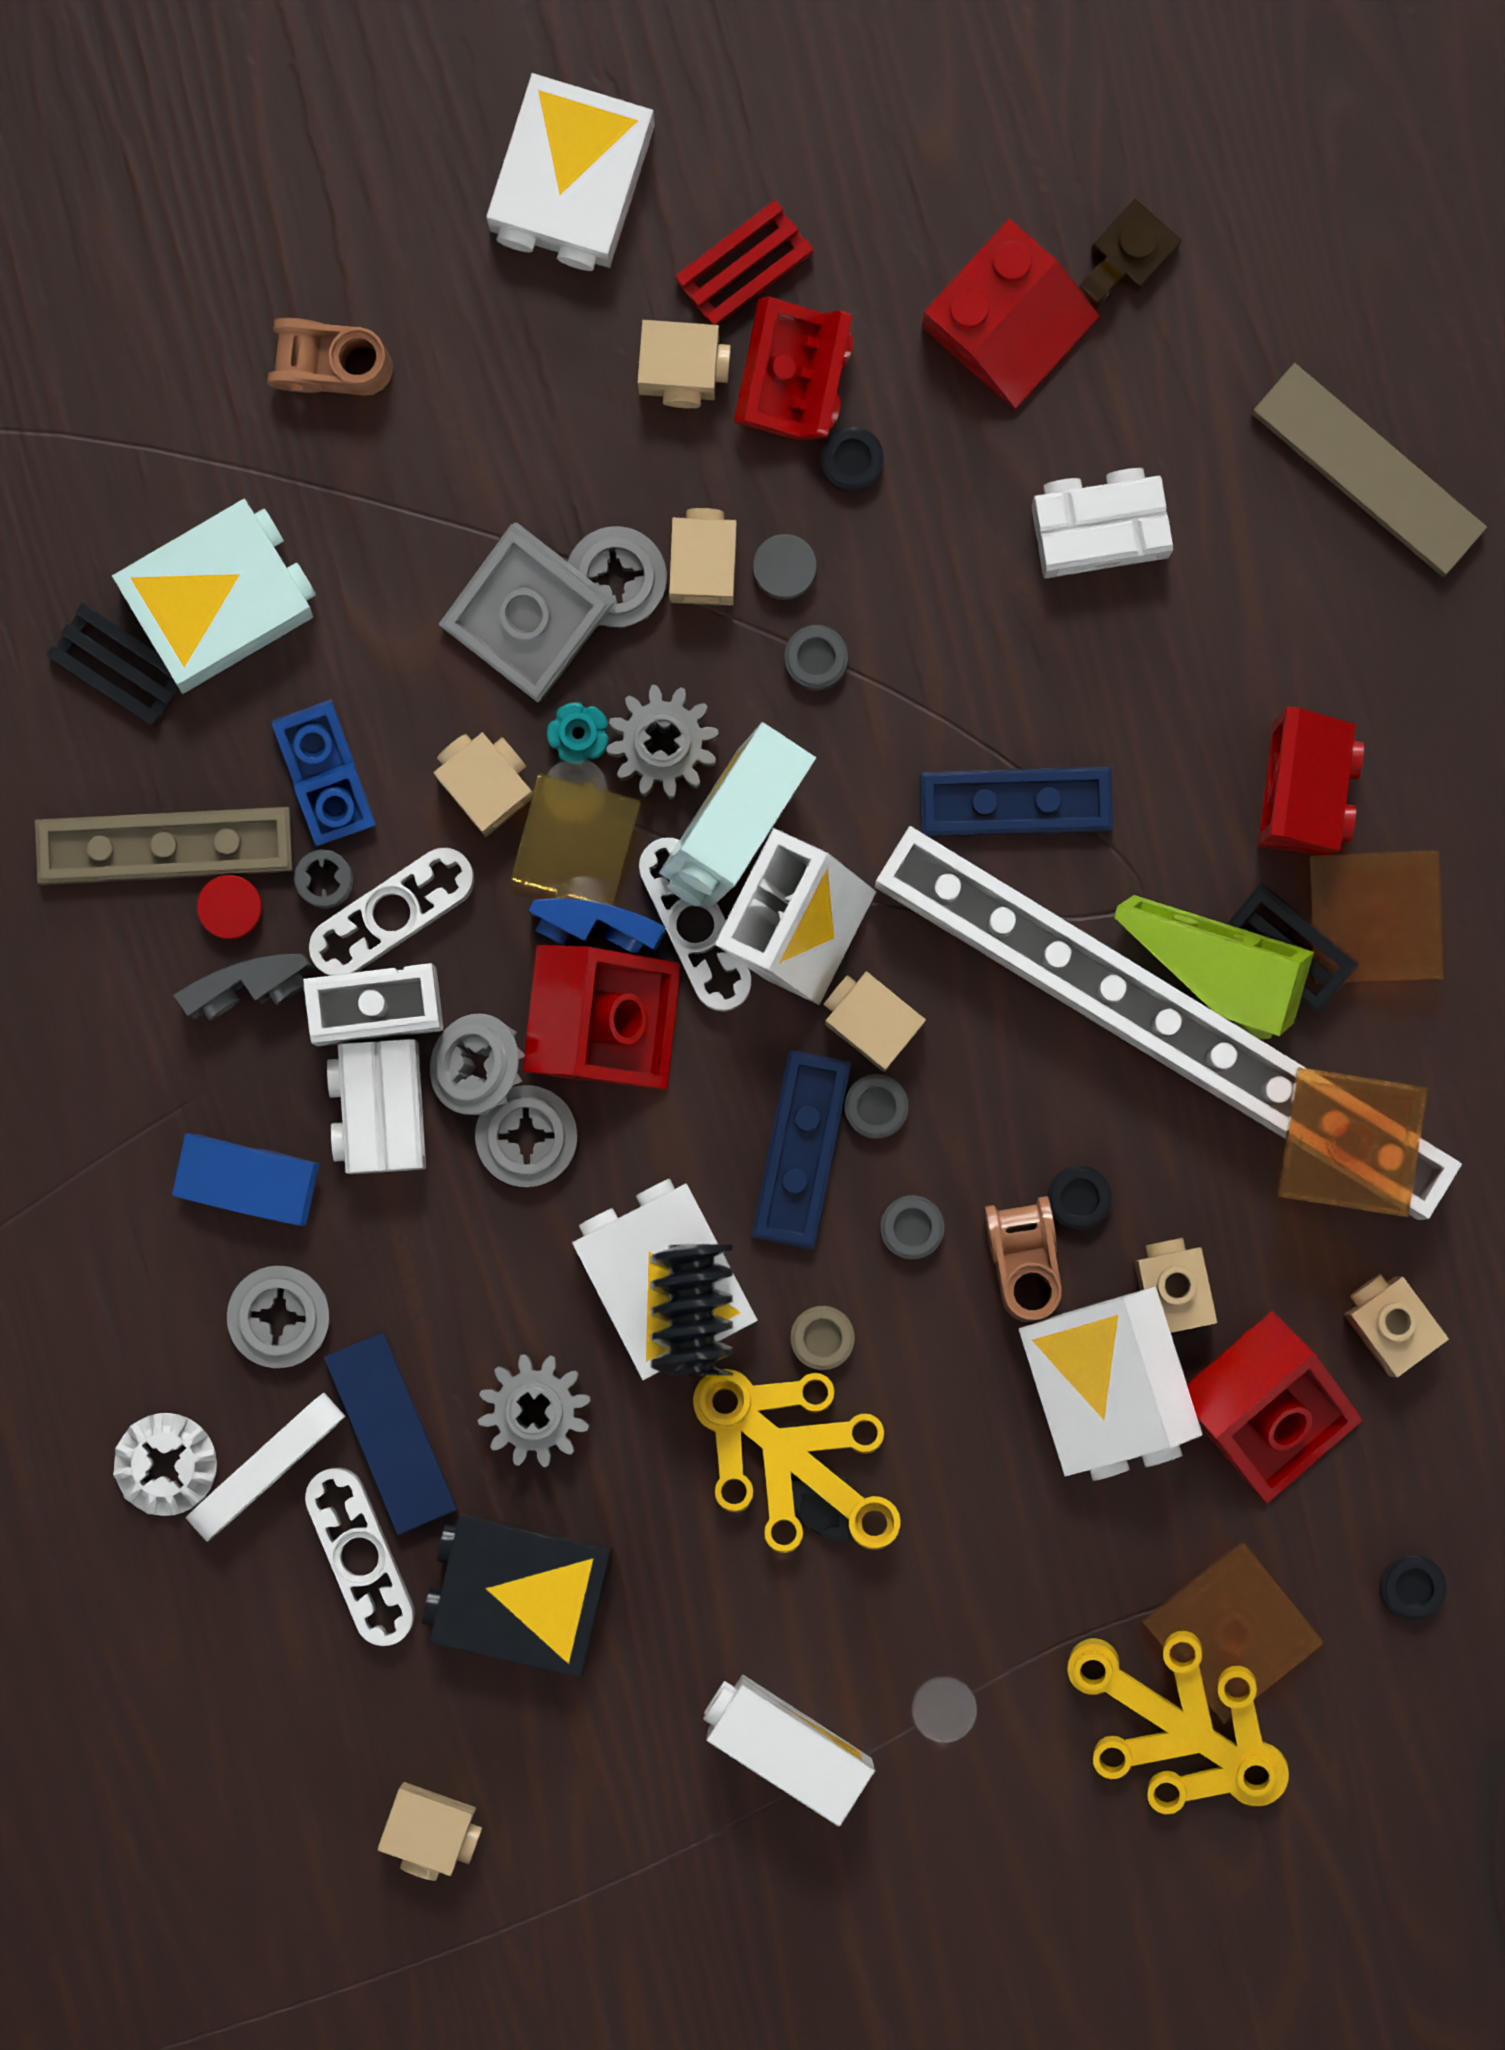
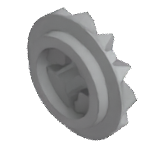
[568,526,667,629]
[430,1014,526,1116]
[475,1085,578,1187]
[227,1266,330,1368]

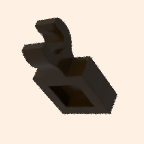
[1079,199,1182,310]

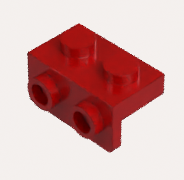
[734,297,853,441]

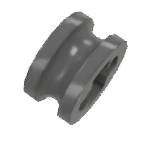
[294,849,354,909]

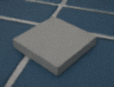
[438,522,616,703]

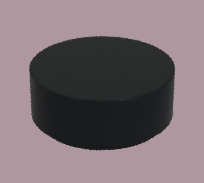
[820,426,884,493]
[1047,1166,1112,1230]
[1380,1554,1447,1620]

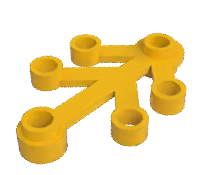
[693,1369,900,1553]
[1068,1631,1289,1814]

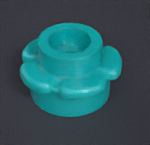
[547,702,609,765]

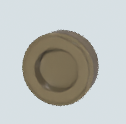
[791,1306,855,1370]

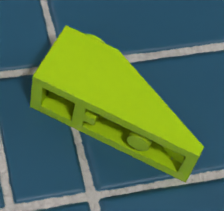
[1114,895,1314,1039]

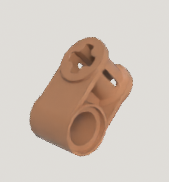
[267,318,393,396]
[984,1196,1062,1323]

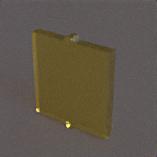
[511,773,641,906]

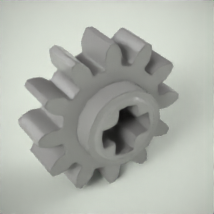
[606,685,719,799]
[478,1354,591,1467]

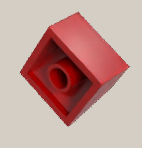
[921,218,1100,410]
[1257,706,1364,857]
[522,945,681,1089]
[1187,1311,1363,1504]

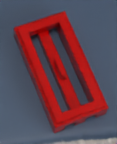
[675,199,814,325]

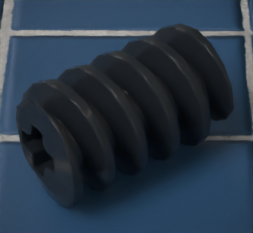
[650,1244,733,1376]

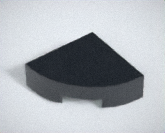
[791,1477,853,1542]

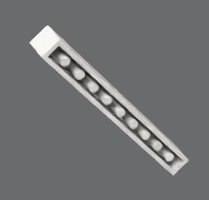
[874,826,1462,1220]

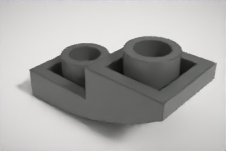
[173,954,314,1021]

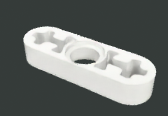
[639,838,751,1012]
[309,848,474,976]
[186,1393,346,1542]
[305,1468,415,1646]

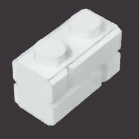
[1031,468,1173,579]
[304,963,444,1047]
[327,1040,426,1174]

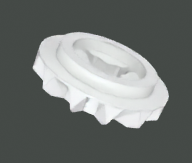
[113,1413,217,1516]

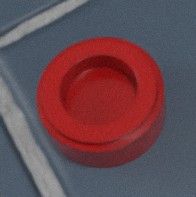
[197,875,263,940]

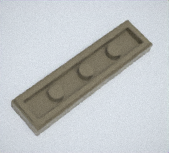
[1251,362,1487,577]
[35,807,294,885]

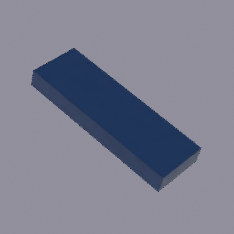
[920,767,1113,837]
[751,1049,851,1250]
[324,1332,458,1535]

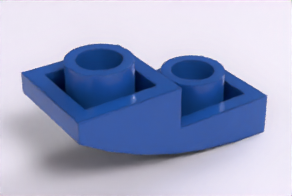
[272,699,376,846]
[528,898,667,955]
[172,1133,319,1226]

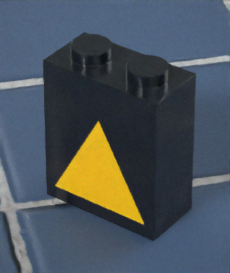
[422,1512,612,1678]

